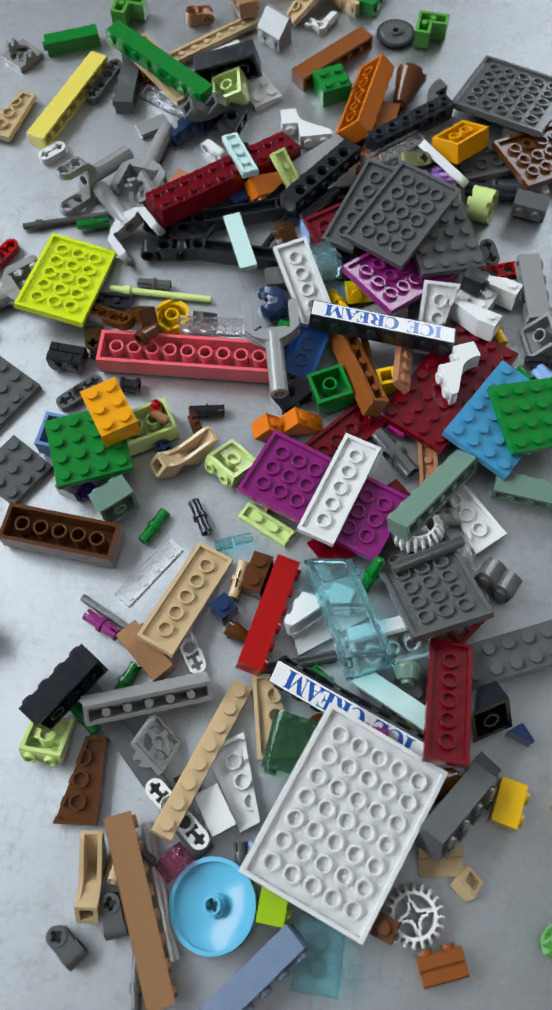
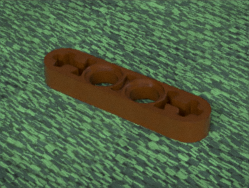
[87,304,135,331]

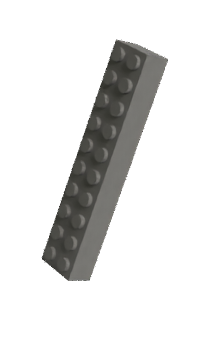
[355,620,552,716]

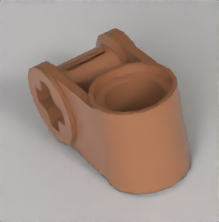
[185,4,214,27]

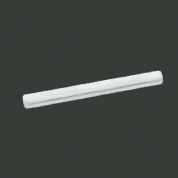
[141,821,181,963]

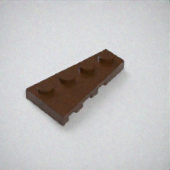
[53,736,109,827]

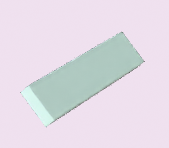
[222,132,259,179]
[223,212,257,272]
[352,665,425,732]

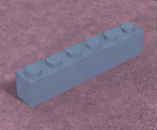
[199,923,311,1010]

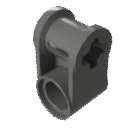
[100,892,129,941]
[46,925,89,971]

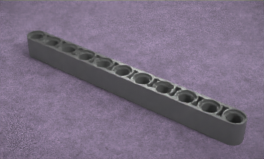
[84,683,214,861]

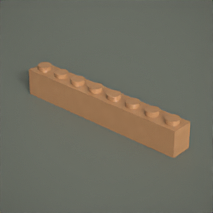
[103,810,178,1010]

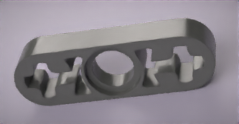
[56,375,103,412]

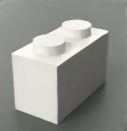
[193,783,237,839]

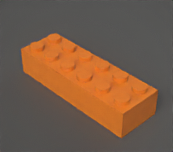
[335,53,395,144]

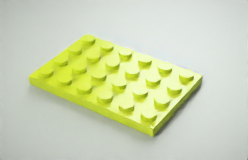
[14,233,117,327]

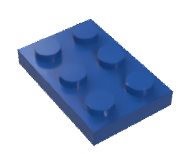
[284,322,330,381]

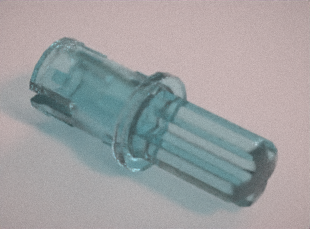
[214,532,253,551]

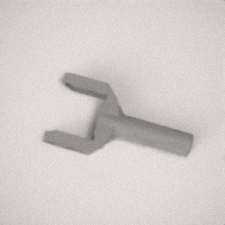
[110,122,175,195]
[57,146,134,217]
[92,181,166,266]
[0,255,38,311]
[243,298,300,398]

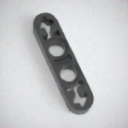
[85,59,122,105]

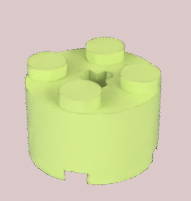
[466,185,499,224]

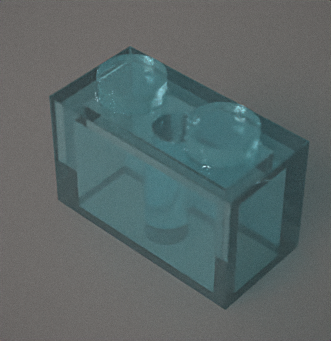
[310,240,343,283]

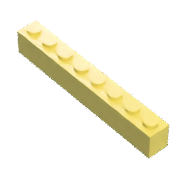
[27,51,108,149]

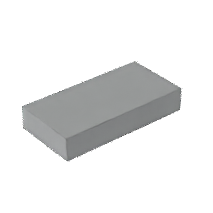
[136,114,169,139]

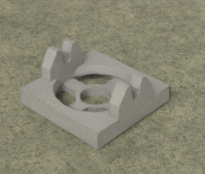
[1,38,44,73]
[125,170,155,209]
[130,712,182,775]

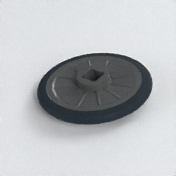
[376,19,415,48]

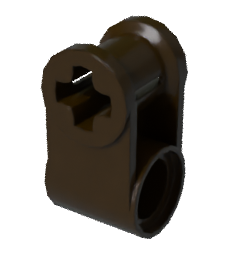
[84,325,104,360]

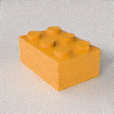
[432,120,489,165]
[80,377,141,448]

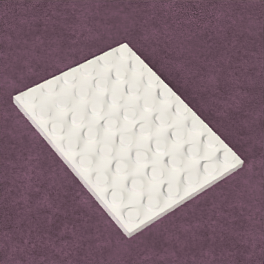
[238,703,449,945]

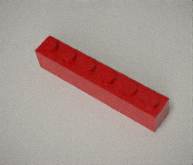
[235,554,301,676]

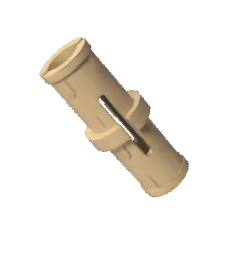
[228,560,249,601]

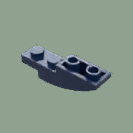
[170,112,224,148]

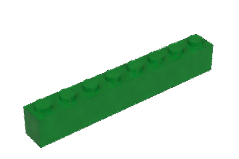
[106,20,213,103]

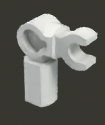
[305,11,339,37]

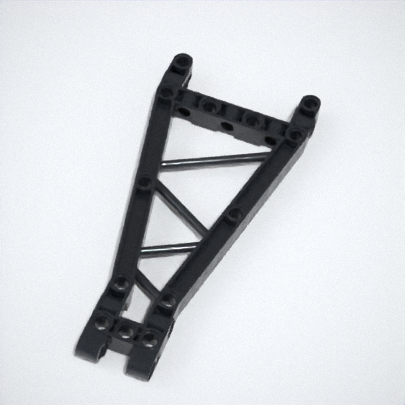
[141,184,367,282]

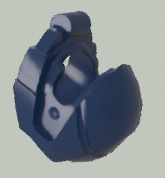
[255,286,289,325]

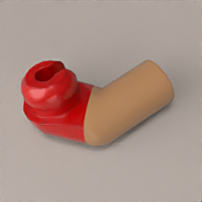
[149,399,170,425]

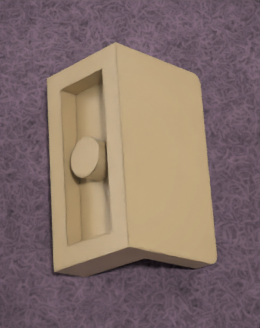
[416,846,465,878]

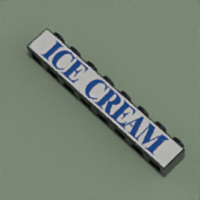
[308,300,456,356]
[268,655,424,756]

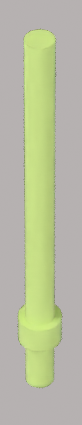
[110,285,212,303]

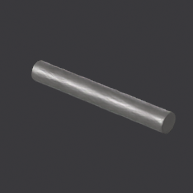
[80,594,129,630]

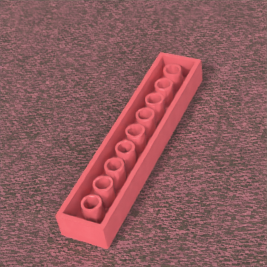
[96,329,269,383]

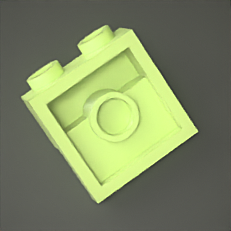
[204,439,256,488]
[19,717,75,767]

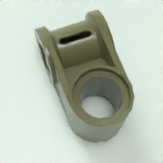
[397,151,431,169]

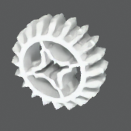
[391,514,445,554]
[383,882,445,950]

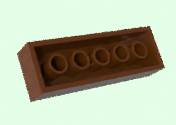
[0,502,125,568]

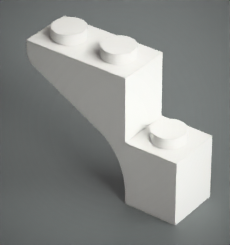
[281,108,332,149]
[435,341,481,405]
[284,583,356,636]

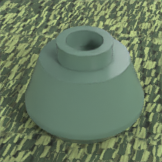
[393,660,422,686]

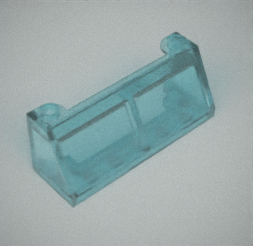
[304,558,397,682]

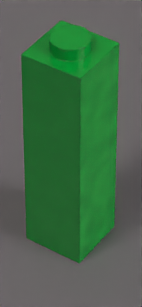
[42,24,101,57]

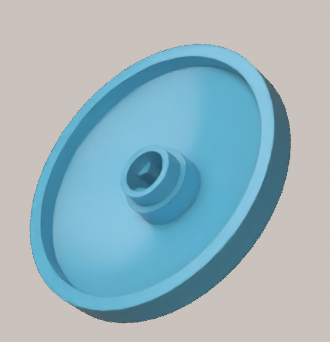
[169,856,258,957]

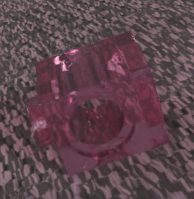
[154,842,194,884]

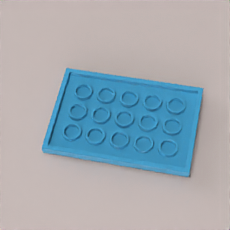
[441,360,530,480]

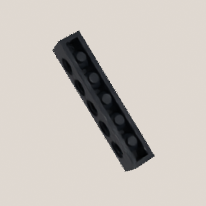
[365,94,455,157]
[280,138,361,215]

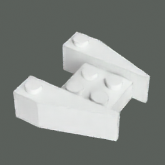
[448,273,523,342]

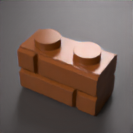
[414,942,470,989]

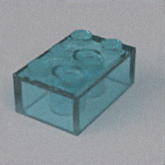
[290,913,346,999]

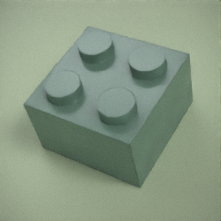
[88,474,140,523]

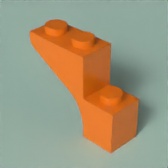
[251,407,323,443]

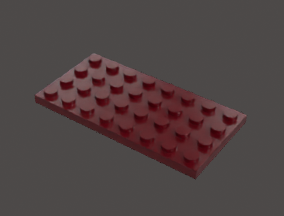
[378,322,519,455]

